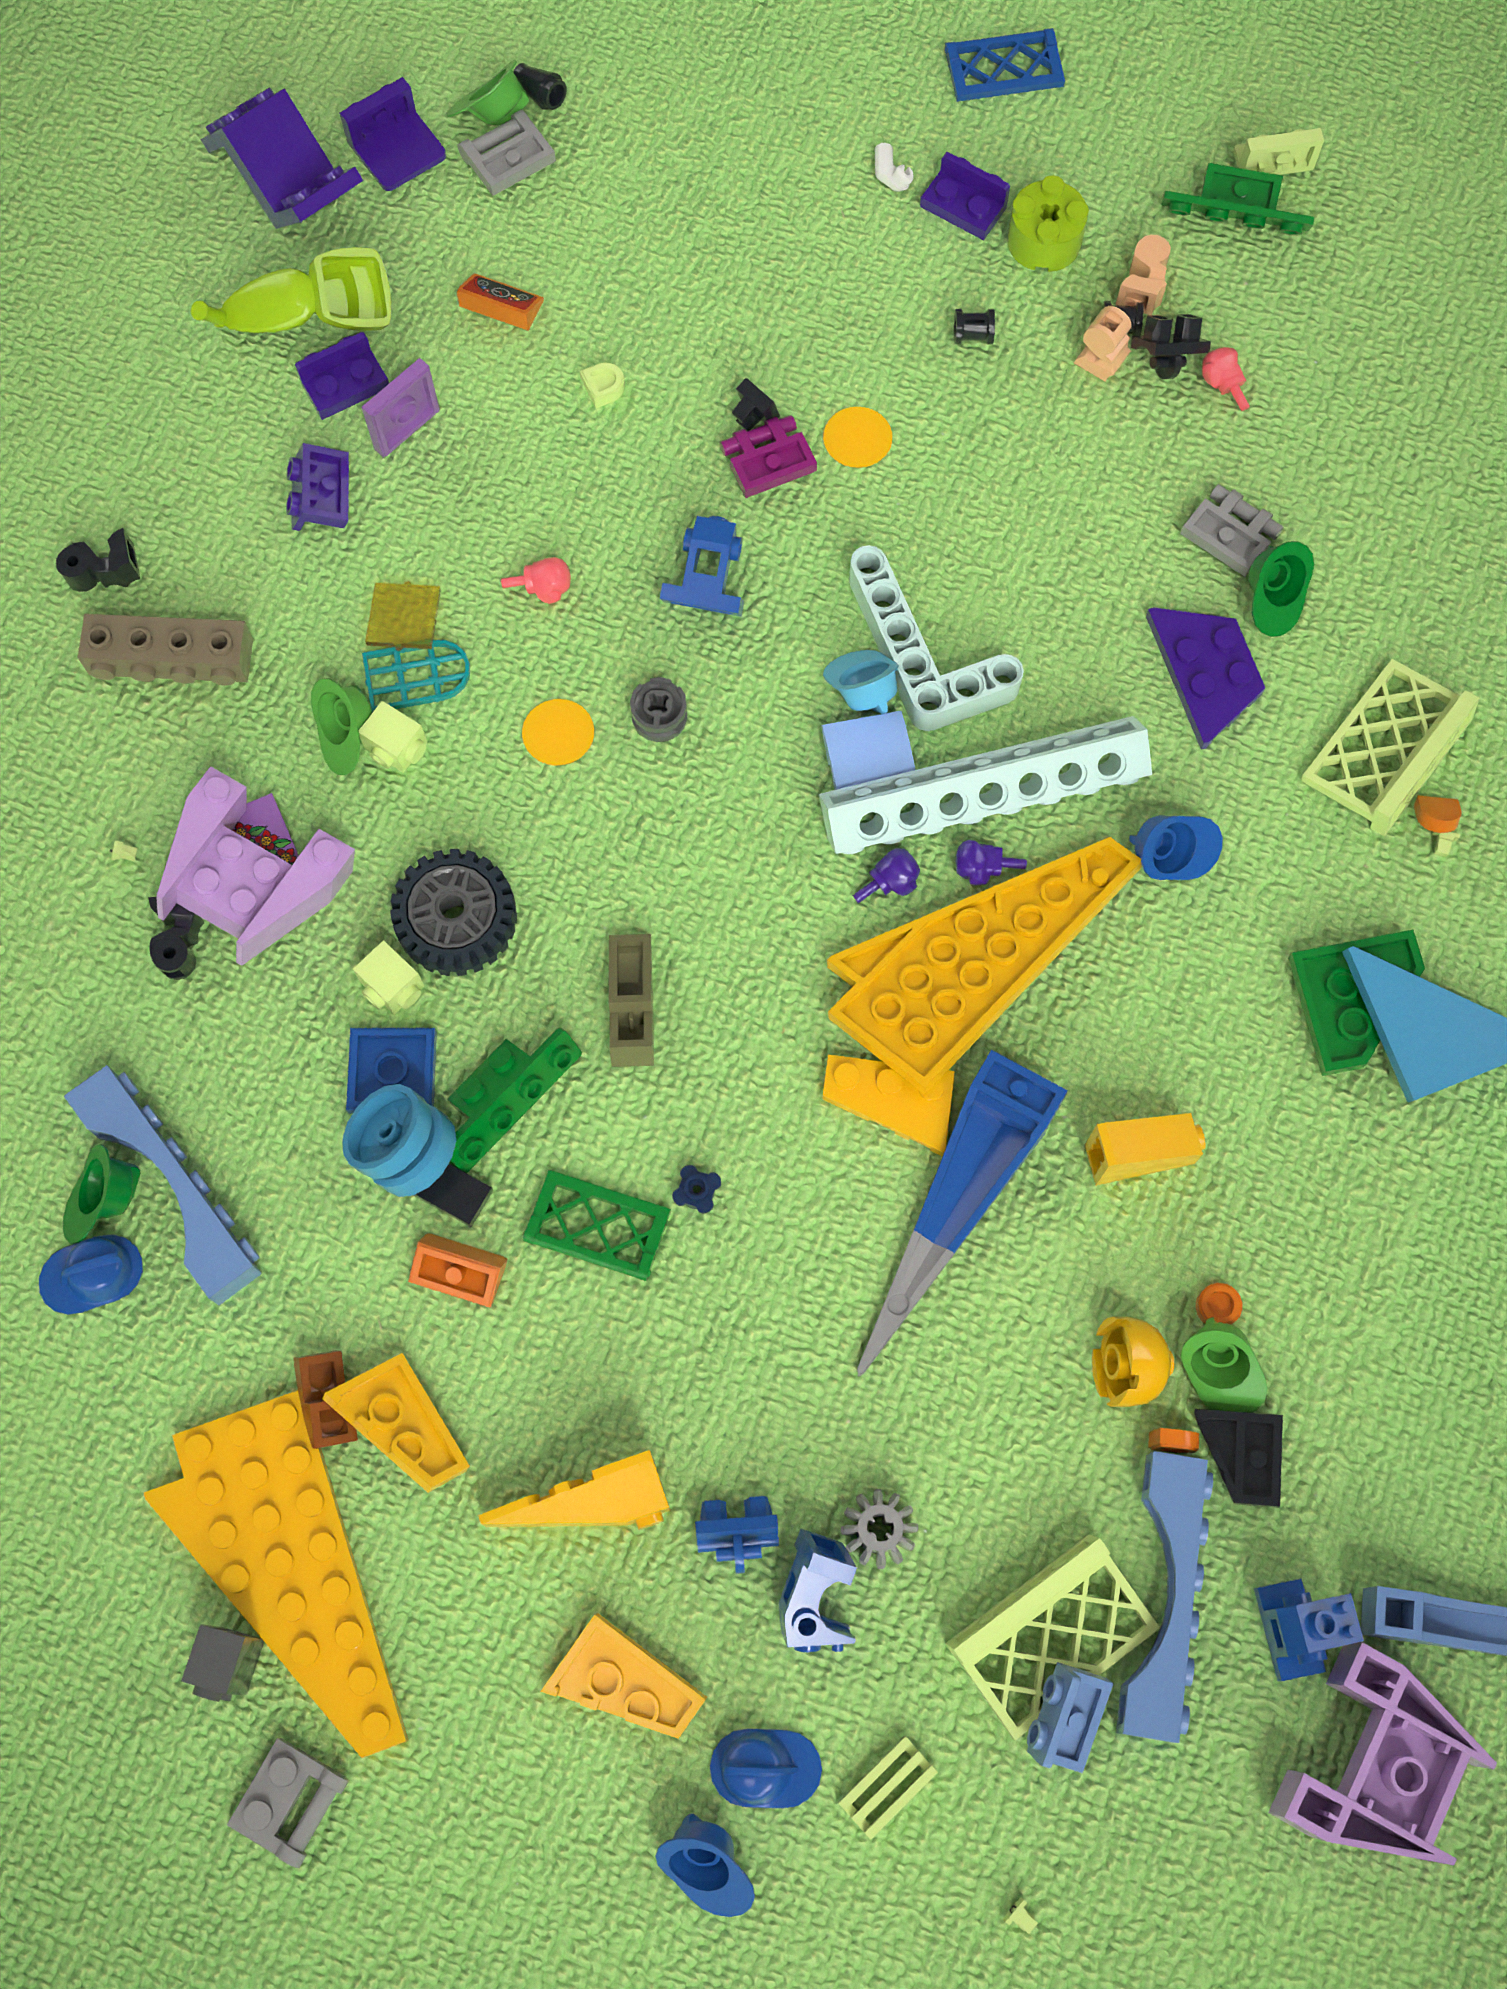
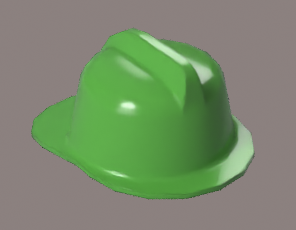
[446,60,529,125]
[311,678,372,775]
[1180,1317,1268,1413]

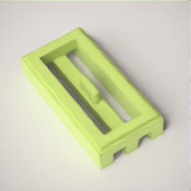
[838,1736,938,1840]

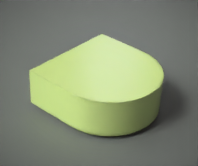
[580,362,625,409]

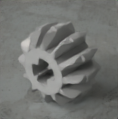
[841,1489,918,1569]

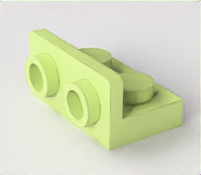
[1233,128,1324,175]

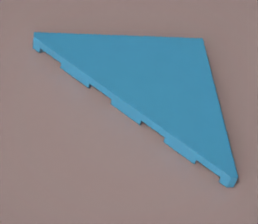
[1342,946,1507,1103]

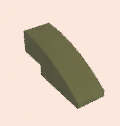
[609,934,654,1067]

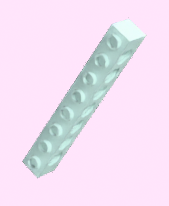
[819,716,1152,854]

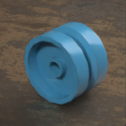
[342,1084,456,1197]

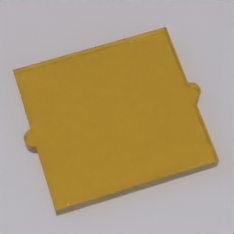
[365,581,441,651]

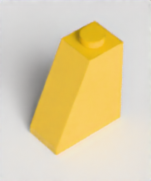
[1085,1113,1206,1186]

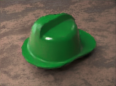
[1248,541,1314,637]
[63,1144,141,1244]

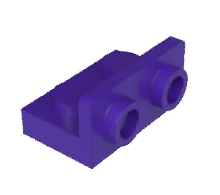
[920,152,1010,241]
[295,332,389,420]
[286,443,349,531]

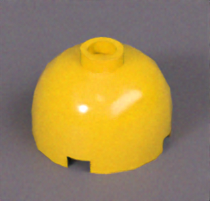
[1092,1317,1174,1407]

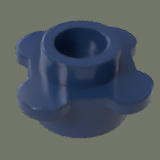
[672,1165,721,1214]

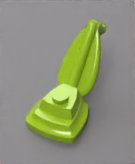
[191,247,391,333]

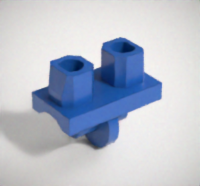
[695,1496,779,1574]

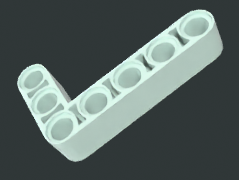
[849,545,1024,731]

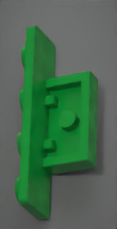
[1161,163,1315,235]
[447,1027,582,1173]

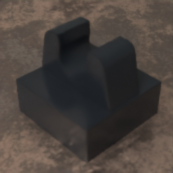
[732,378,780,431]

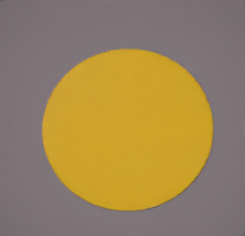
[823,407,892,468]
[522,699,594,766]

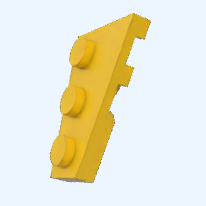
[822,1054,955,1157]
[322,1353,470,1493]
[540,1613,707,1739]

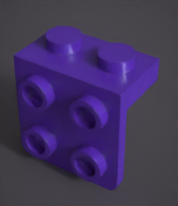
[339,77,446,191]

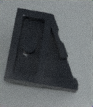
[1195,1409,1283,1508]

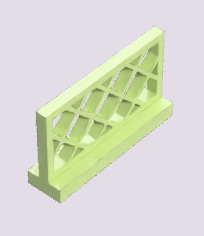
[1301,659,1479,837]
[945,1535,1160,1741]

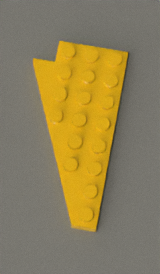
[827,837,1142,1095]
[143,1390,409,1758]

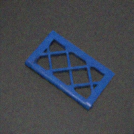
[944,28,1065,102]

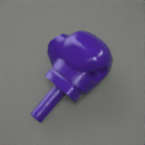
[955,840,1027,885]
[852,848,920,904]

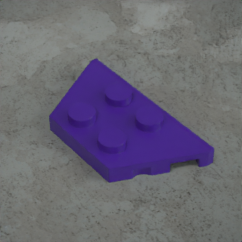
[1146,607,1265,750]

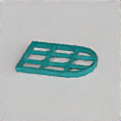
[362,640,470,713]

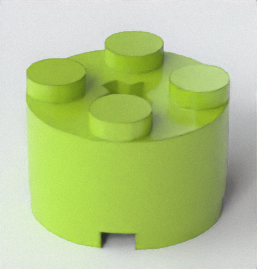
[1008,175,1089,272]

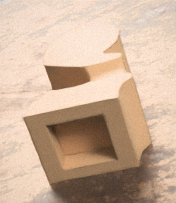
[1116,235,1171,315]
[1073,306,1131,382]

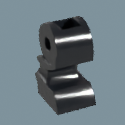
[56,528,140,592]
[148,897,204,980]

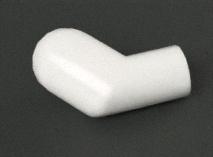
[874,143,914,192]

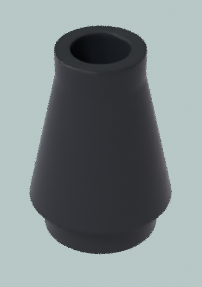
[513,63,567,110]

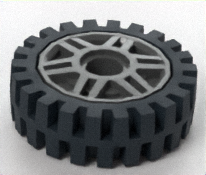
[390,849,517,976]

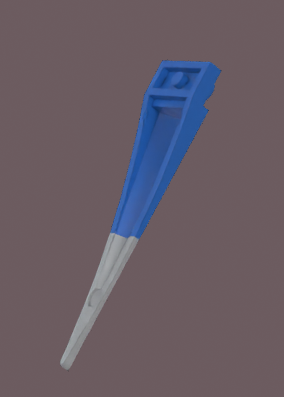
[857,1050,1068,1376]

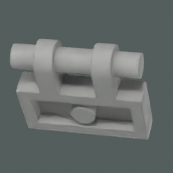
[1180,484,1284,577]

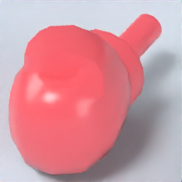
[1202,347,1250,412]
[501,557,571,604]

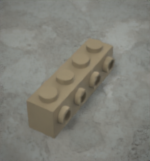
[78,614,253,685]

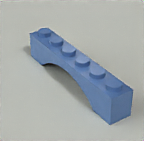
[64,1065,262,1306]
[1116,1451,1213,1743]
[1361,1586,1507,1656]

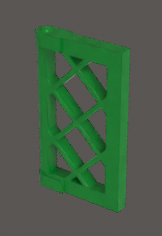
[523,1170,671,1281]

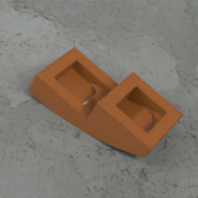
[293,1350,358,1449]

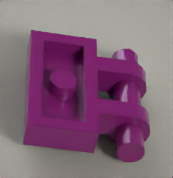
[720,415,817,498]

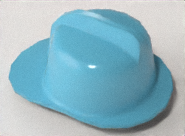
[823,650,899,714]

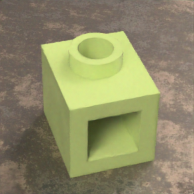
[359,701,427,773]
[353,940,424,1015]

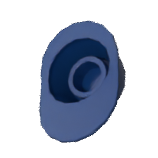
[1129,815,1223,880]
[39,1234,143,1315]
[710,1729,822,1809]
[655,1814,755,1917]

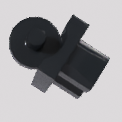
[1131,314,1211,379]

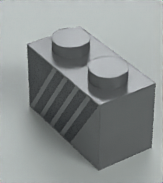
[181,1624,264,1702]

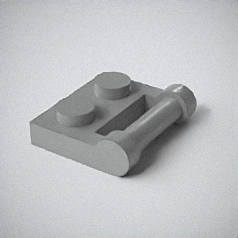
[457,109,556,196]
[227,1738,349,1868]

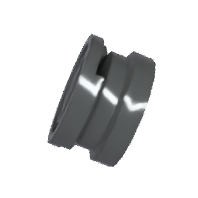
[630,677,688,742]

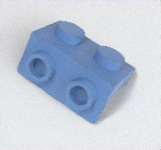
[1027,1662,1113,1773]

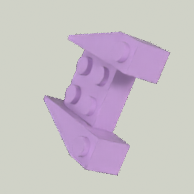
[156,766,355,966]
[1268,1642,1497,1865]

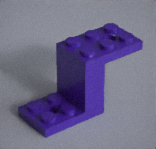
[200,87,364,229]

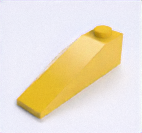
[478,1450,671,1530]

